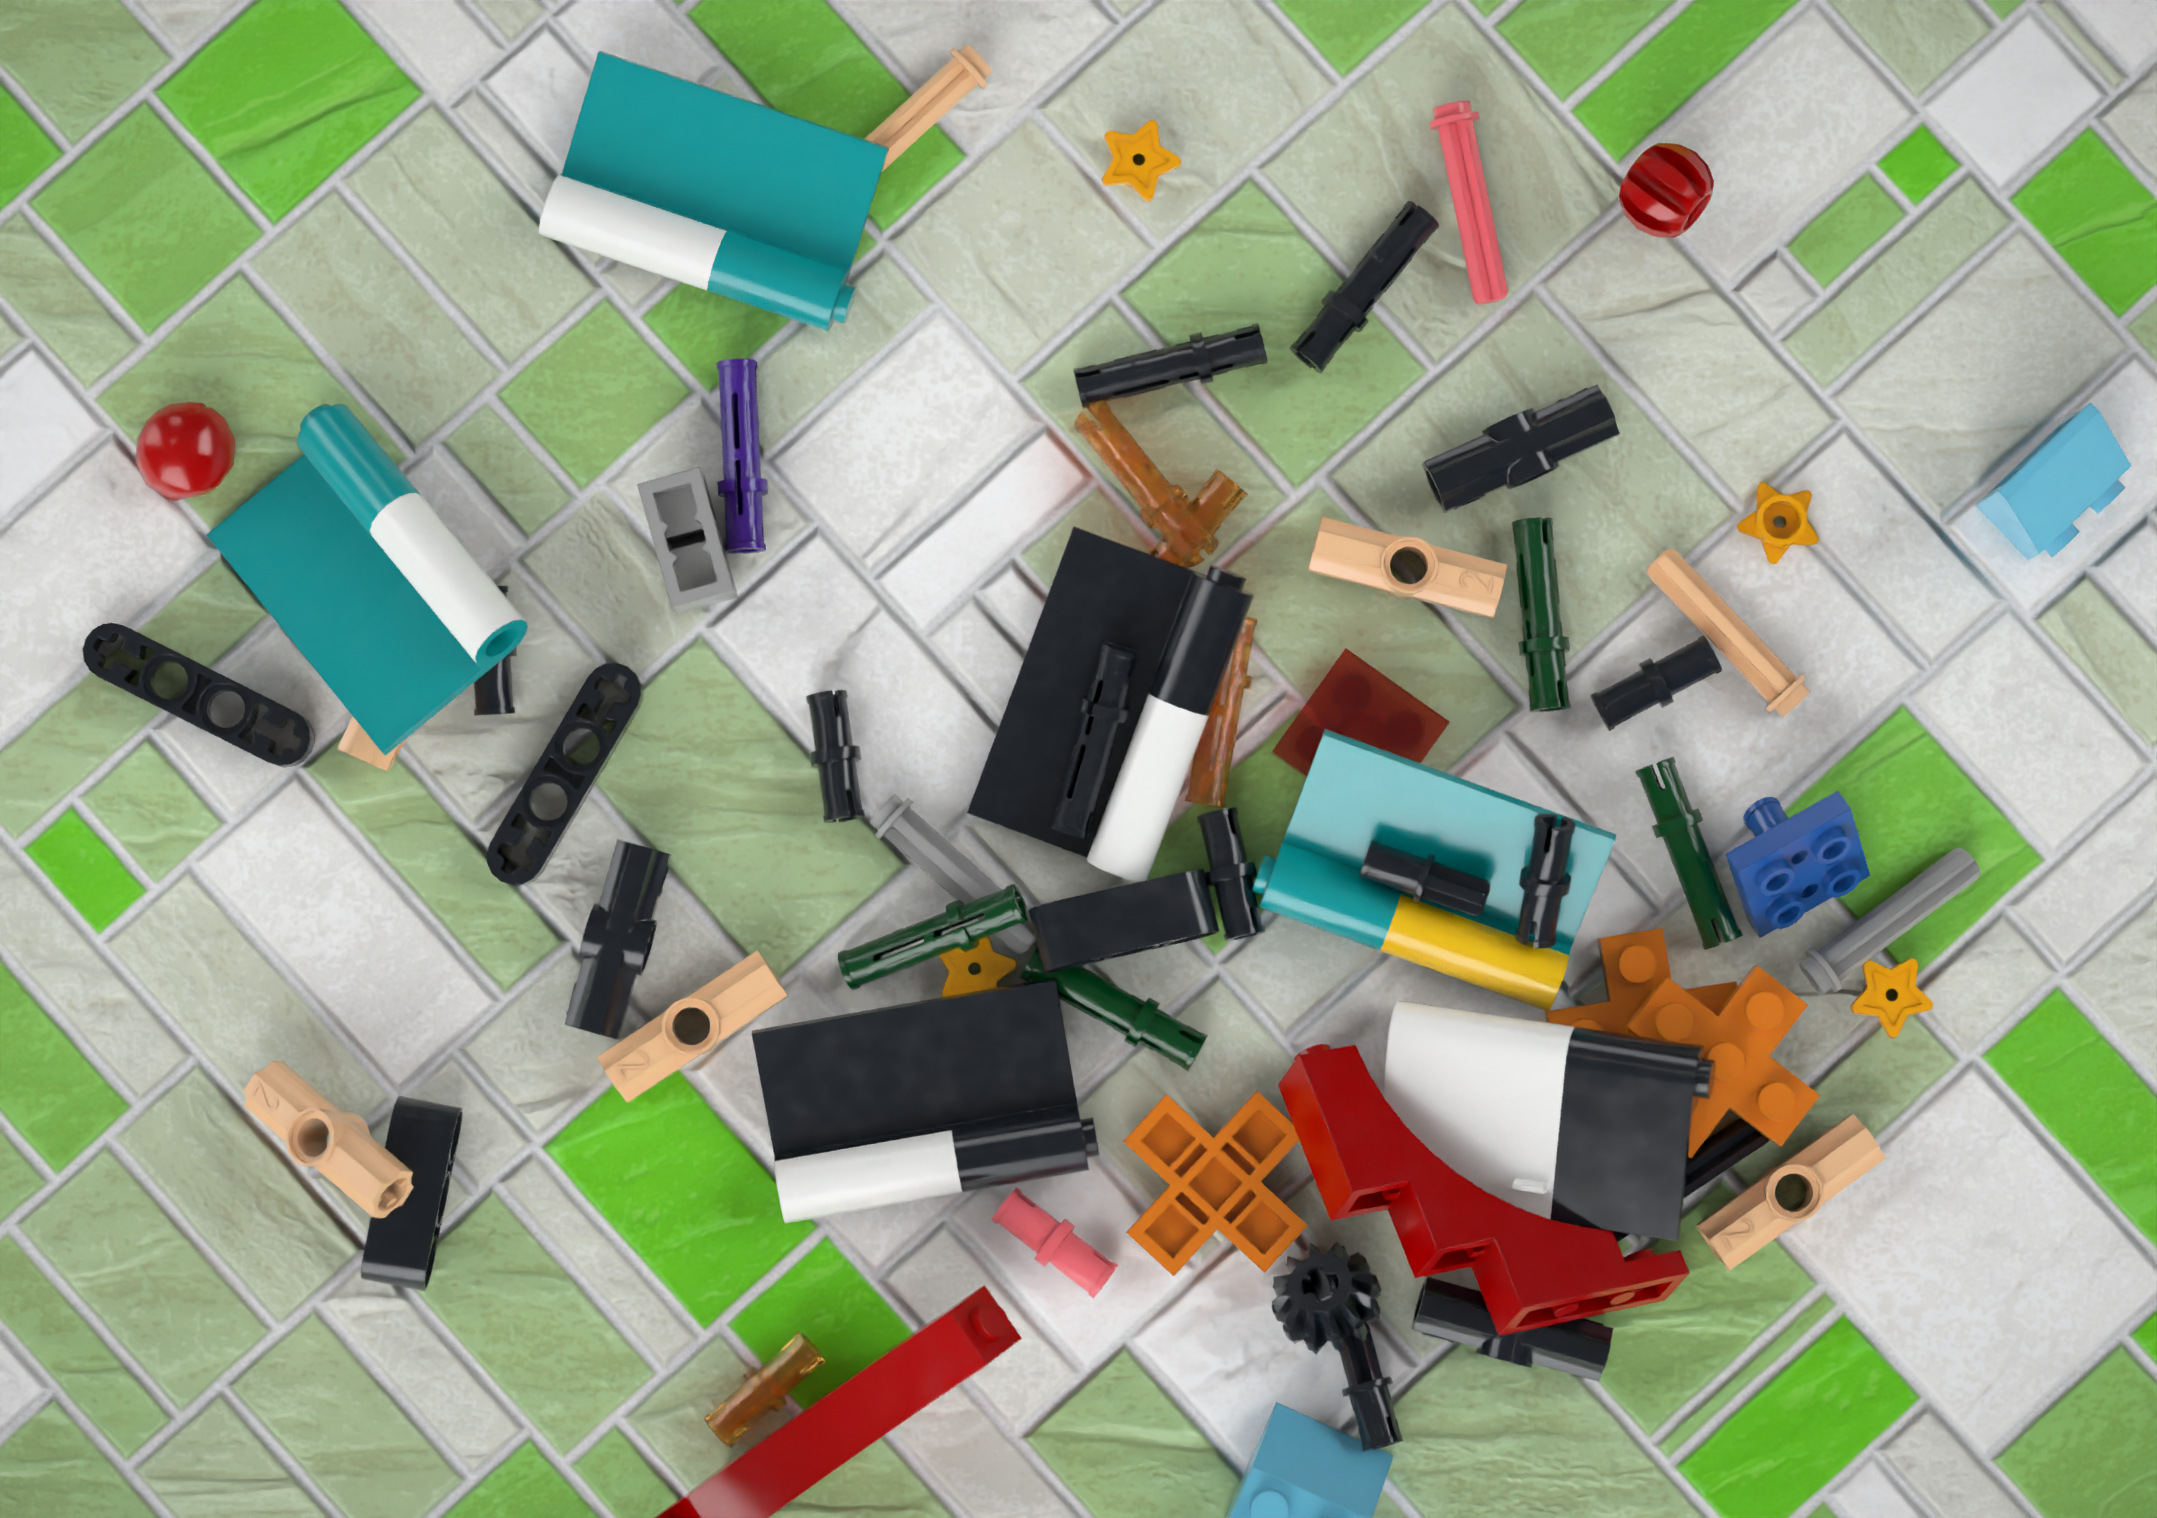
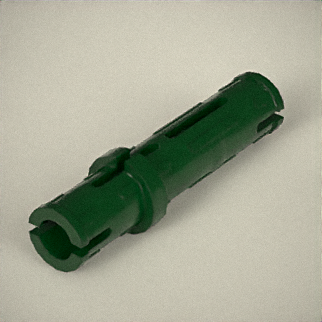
[1511,517,1571,712]
[1635,756,1743,950]
[838,884,1029,990]
[1021,948,1208,1071]

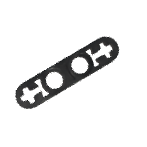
[83,623,315,768]
[487,663,644,886]

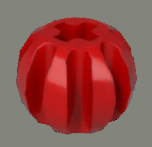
[1619,143,1714,238]

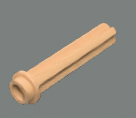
[865,44,993,171]
[1646,548,1811,718]

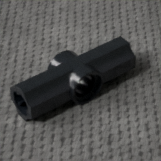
[1422,384,1620,513]
[564,839,671,1039]
[1411,1276,1613,1381]

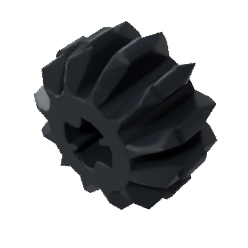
[1272,1241,1381,1355]

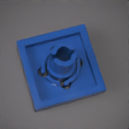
[1726,791,1870,938]

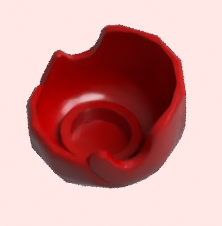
[135,402,235,501]

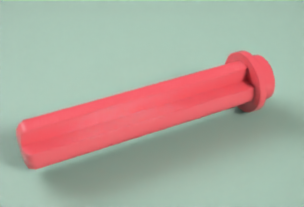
[1429,101,1508,304]

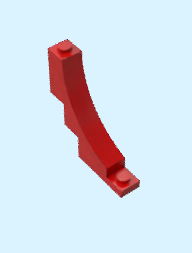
[1278,1044,1690,1336]
[654,1285,1022,1518]

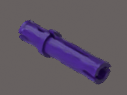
[717,359,768,554]

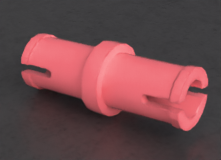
[992,1187,1118,1298]

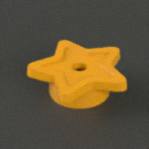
[1101,120,1182,202]
[1737,482,1819,564]
[939,936,1018,997]
[1850,958,1933,1039]

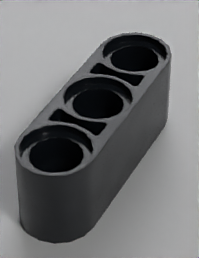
[1028,869,1220,973]
[361,1096,463,1291]

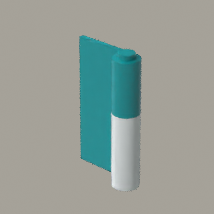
[539,51,889,332]
[206,404,528,756]

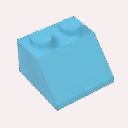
[1975,402,2131,560]
[1225,1402,1394,1518]

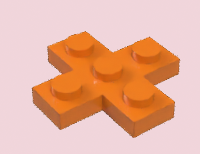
[1545,928,1737,1035]
[1625,965,1820,1158]
[1123,1091,1308,1276]

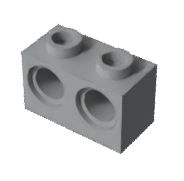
[637,467,738,614]

